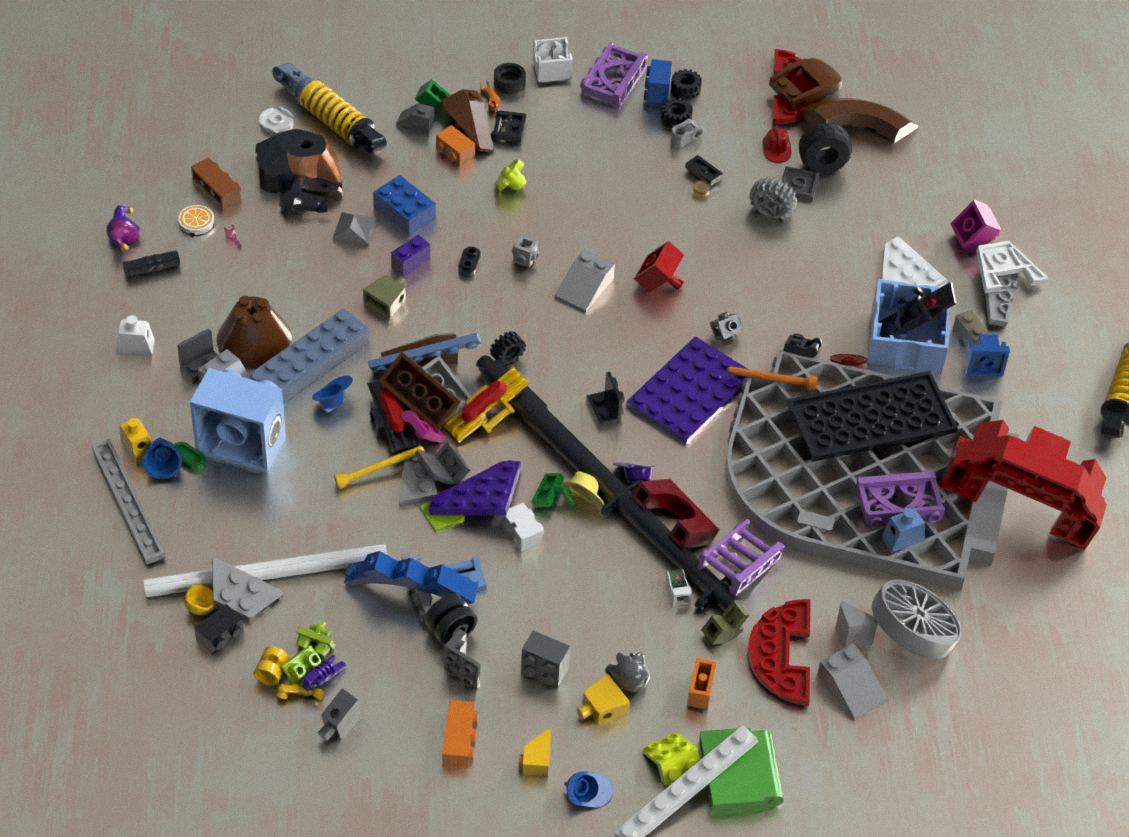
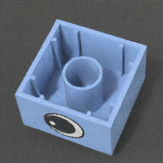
[190,368,286,472]

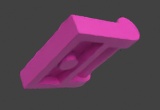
[402,410,446,443]

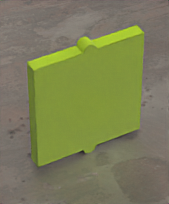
[419,501,465,532]

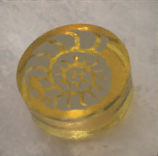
[693,180,711,197]

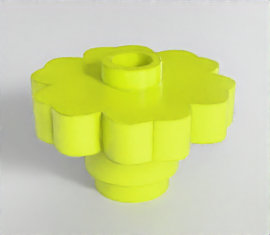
[494,159,527,192]

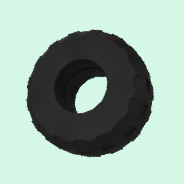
[799,123,852,174]

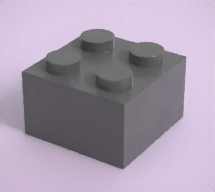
[521,630,570,687]

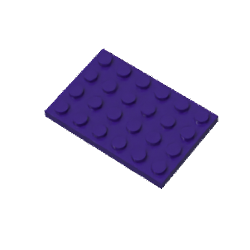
[626,336,748,444]

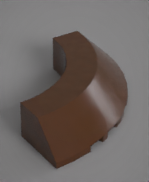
[798,98,918,143]

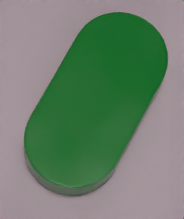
[174,442,206,471]

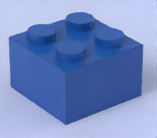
[643,59,672,109]

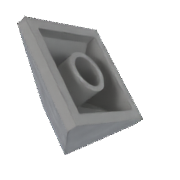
[333,212,377,246]

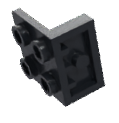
[586,371,625,428]

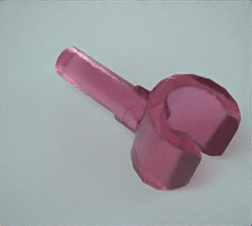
[224,225,242,248]

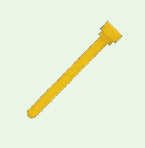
[334,446,424,490]

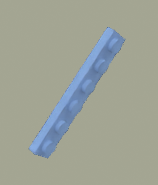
[368,333,482,373]

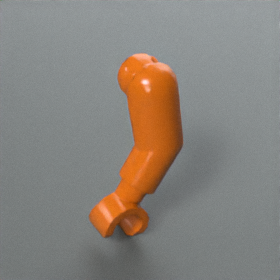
[480,80,500,111]

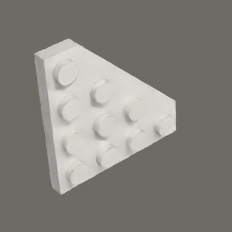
[882,236,947,287]

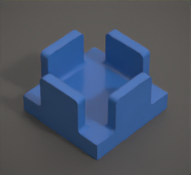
[966,334,1010,376]

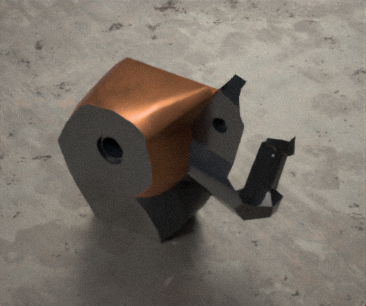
[255,129,343,213]

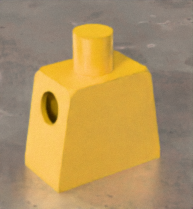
[120,418,151,466]
[577,674,630,724]

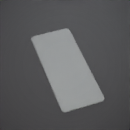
[797,510,835,531]

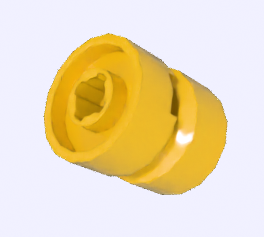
[253,646,289,686]

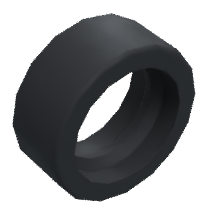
[494,62,526,94]

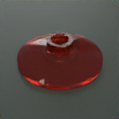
[830,354,867,367]

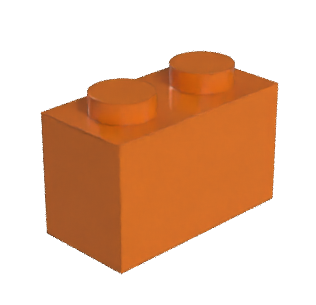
[436,125,475,166]
[687,658,717,710]

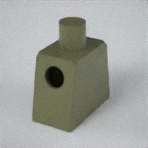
[363,276,407,318]

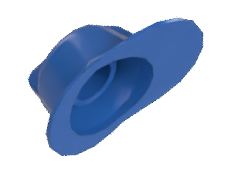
[312,375,353,413]
[564,771,613,808]

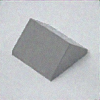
[835,601,878,648]

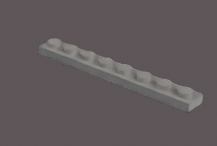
[91,439,166,564]

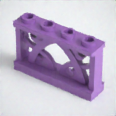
[580,42,648,108]
[855,471,945,527]

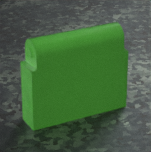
[699,727,784,816]

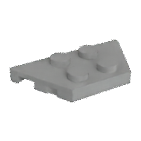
[211,557,284,620]

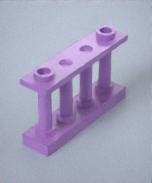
[698,519,785,596]

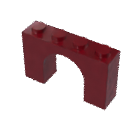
[631,479,720,548]

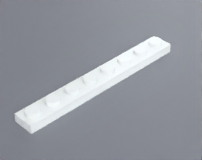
[614,725,758,837]

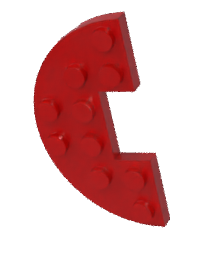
[773,49,823,124]
[748,599,811,706]

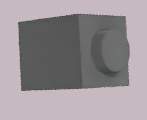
[396,103,434,134]

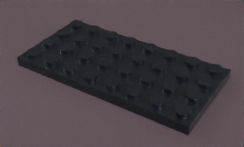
[787,371,958,462]

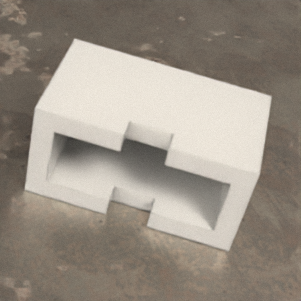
[502,502,544,551]

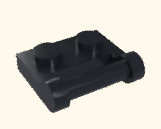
[491,110,527,143]
[783,333,822,358]

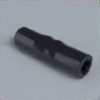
[122,250,180,277]

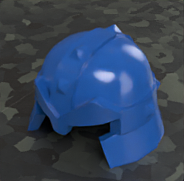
[142,438,182,479]

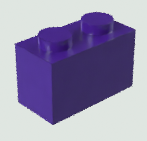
[391,235,430,277]

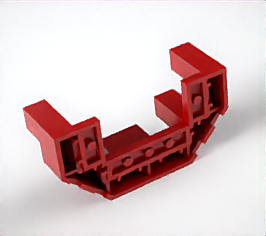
[940,420,1107,549]

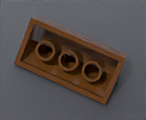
[379,351,461,431]

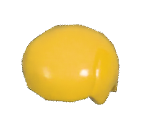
[184,585,215,616]

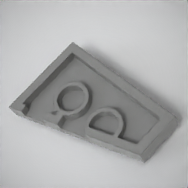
[399,451,437,506]

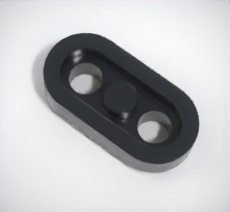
[458,246,481,278]

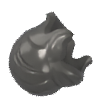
[605,652,650,692]

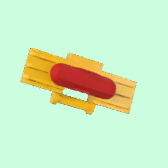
[444,367,529,443]

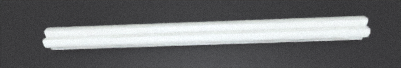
[143,544,388,598]

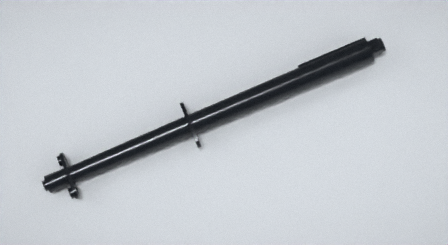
[476,355,742,612]

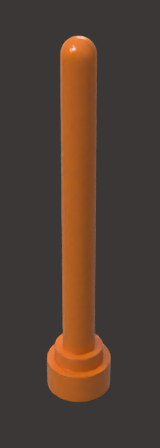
[727,367,818,392]

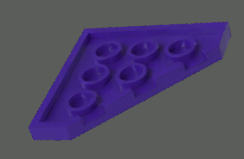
[429,460,522,515]

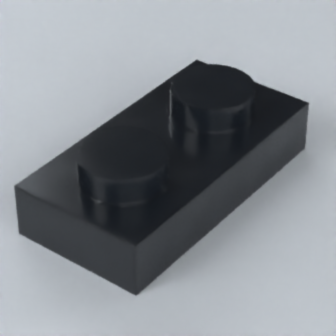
[685,155,723,186]

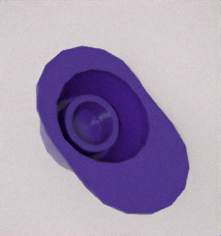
[613,462,657,484]

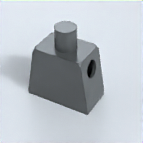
[318,688,364,741]

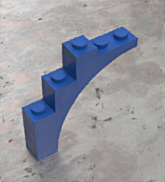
[344,551,479,605]

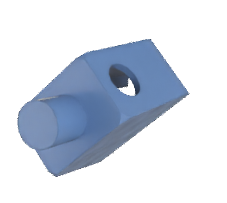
[882,508,925,553]

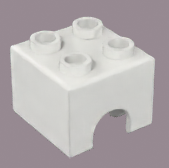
[533,37,573,82]

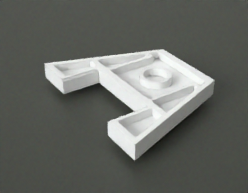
[976,241,1049,293]

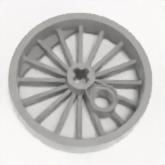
[872,579,962,659]

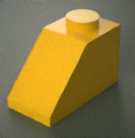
[519,729,551,777]

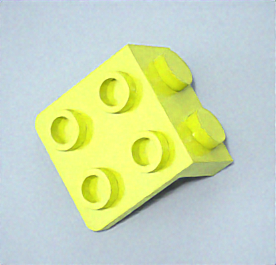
[643,733,700,786]

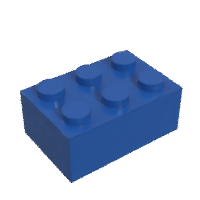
[373,175,436,236]

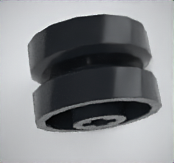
[425,594,478,646]

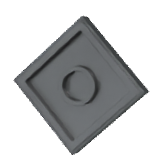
[781,166,820,201]

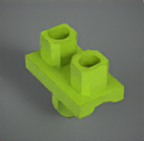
[296,621,336,658]
[280,646,321,684]

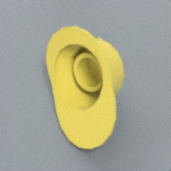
[563,472,604,507]

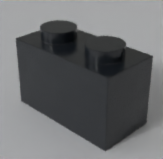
[194,604,244,654]

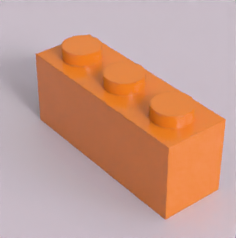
[442,700,478,768]

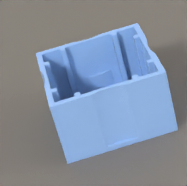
[867,279,951,374]

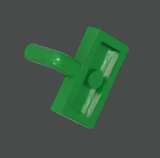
[531,473,576,507]

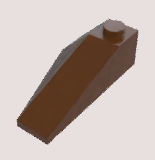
[440,89,494,153]
[381,333,458,369]

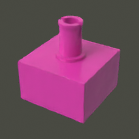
[950,200,1001,254]

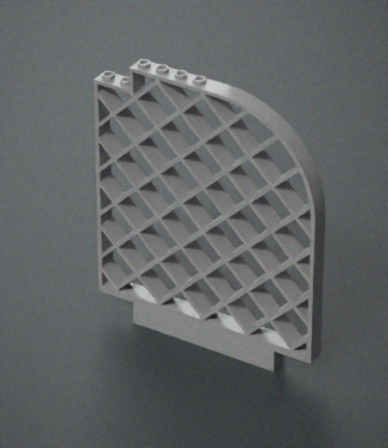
[726,350,1019,590]

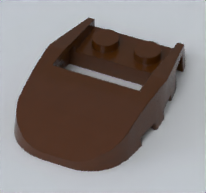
[769,58,842,109]

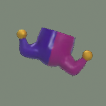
[106,205,140,252]

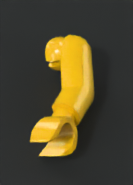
[276,684,324,701]

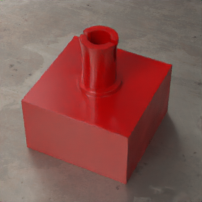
[634,241,684,293]

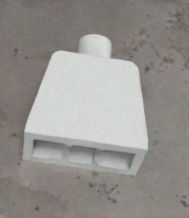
[116,315,155,355]

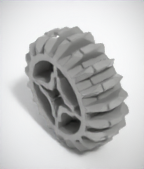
[749,176,797,220]

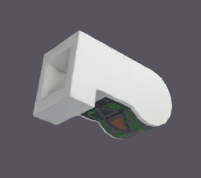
[666,569,692,607]

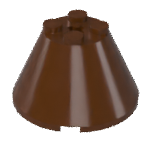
[217,296,292,369]

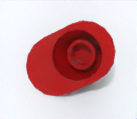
[763,125,792,163]

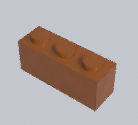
[191,157,241,209]

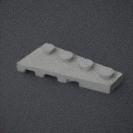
[985,273,1019,327]

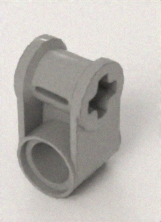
[670,119,703,148]

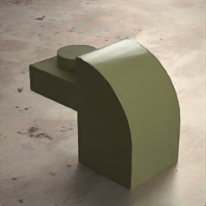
[701,600,750,644]

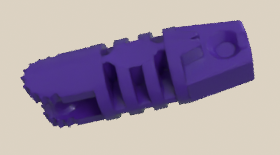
[301,655,346,691]

